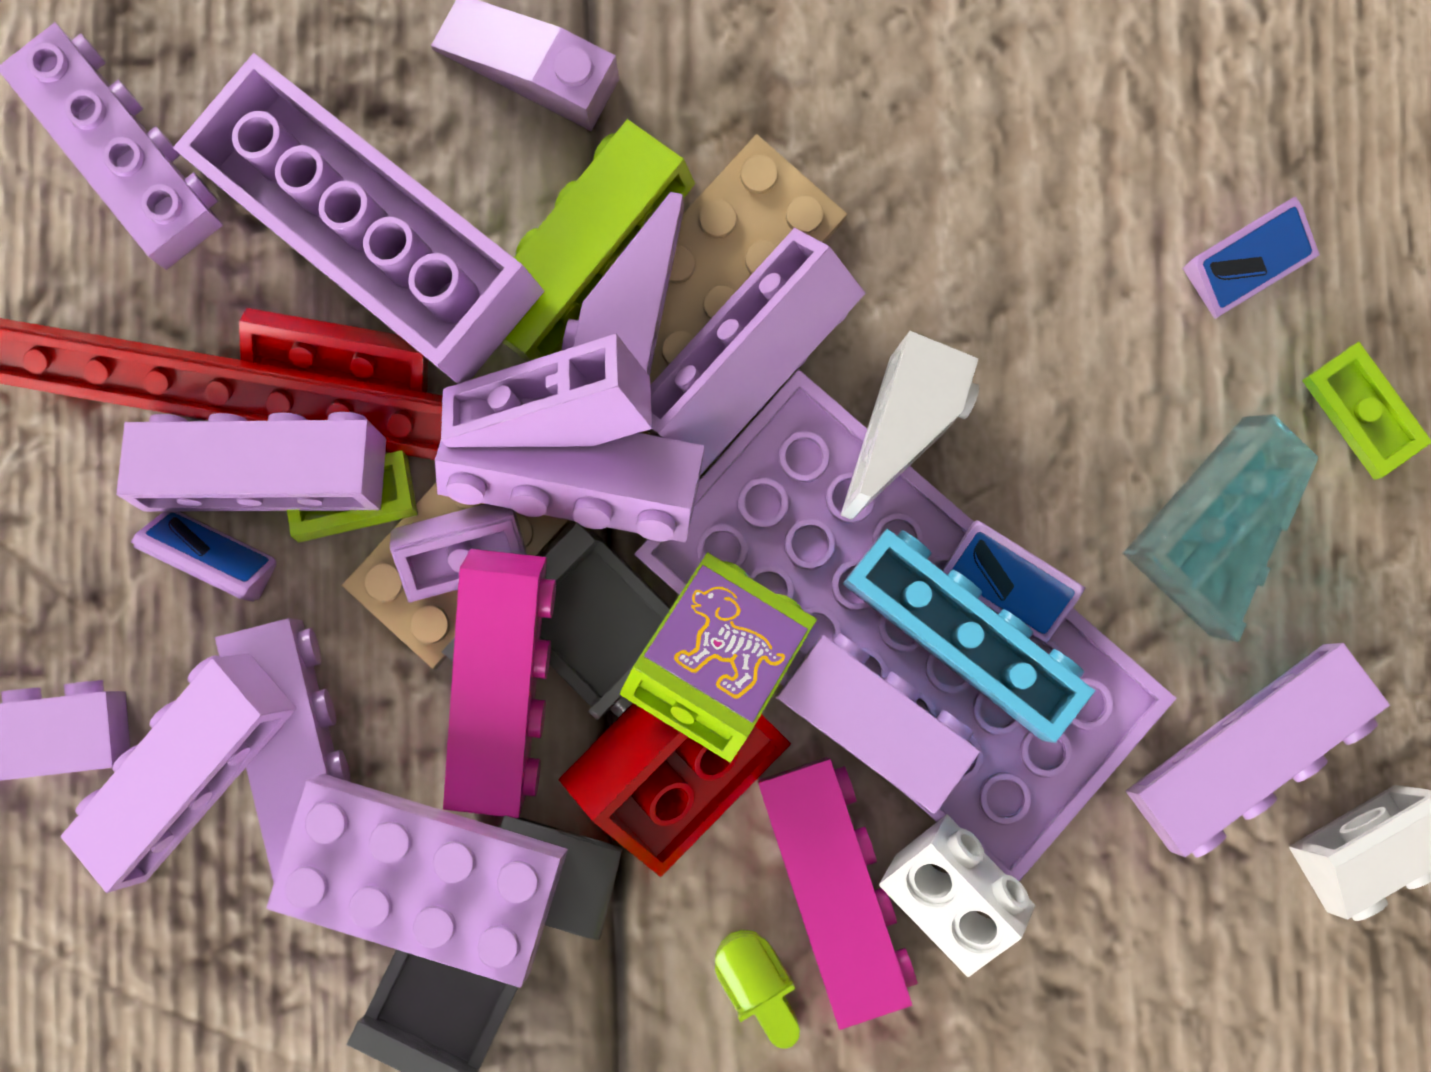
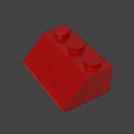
[558,703,791,878]

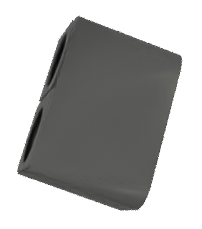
[500,815,623,940]

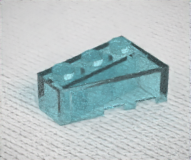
[1122,414,1319,642]

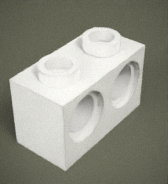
[879,814,1035,977]

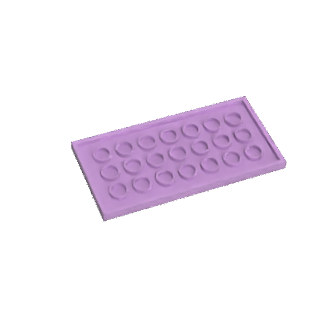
[634,369,1177,881]

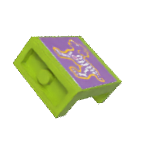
[619,552,817,763]

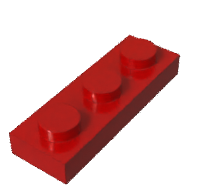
[239,308,429,392]

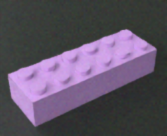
[173,53,545,384]

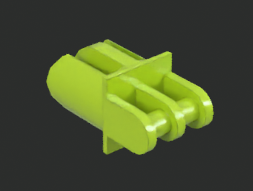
[715,929,800,1049]

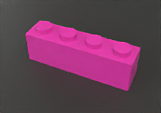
[443,549,556,818]
[757,757,918,1030]

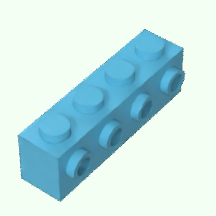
[842,528,1095,743]

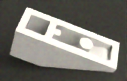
[841,331,979,520]

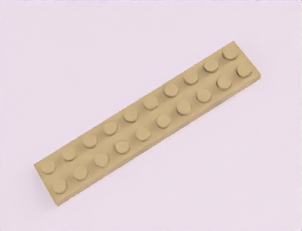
[341,134,847,669]

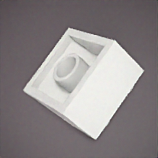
[1289,785,1431,921]

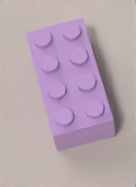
[266,774,568,988]

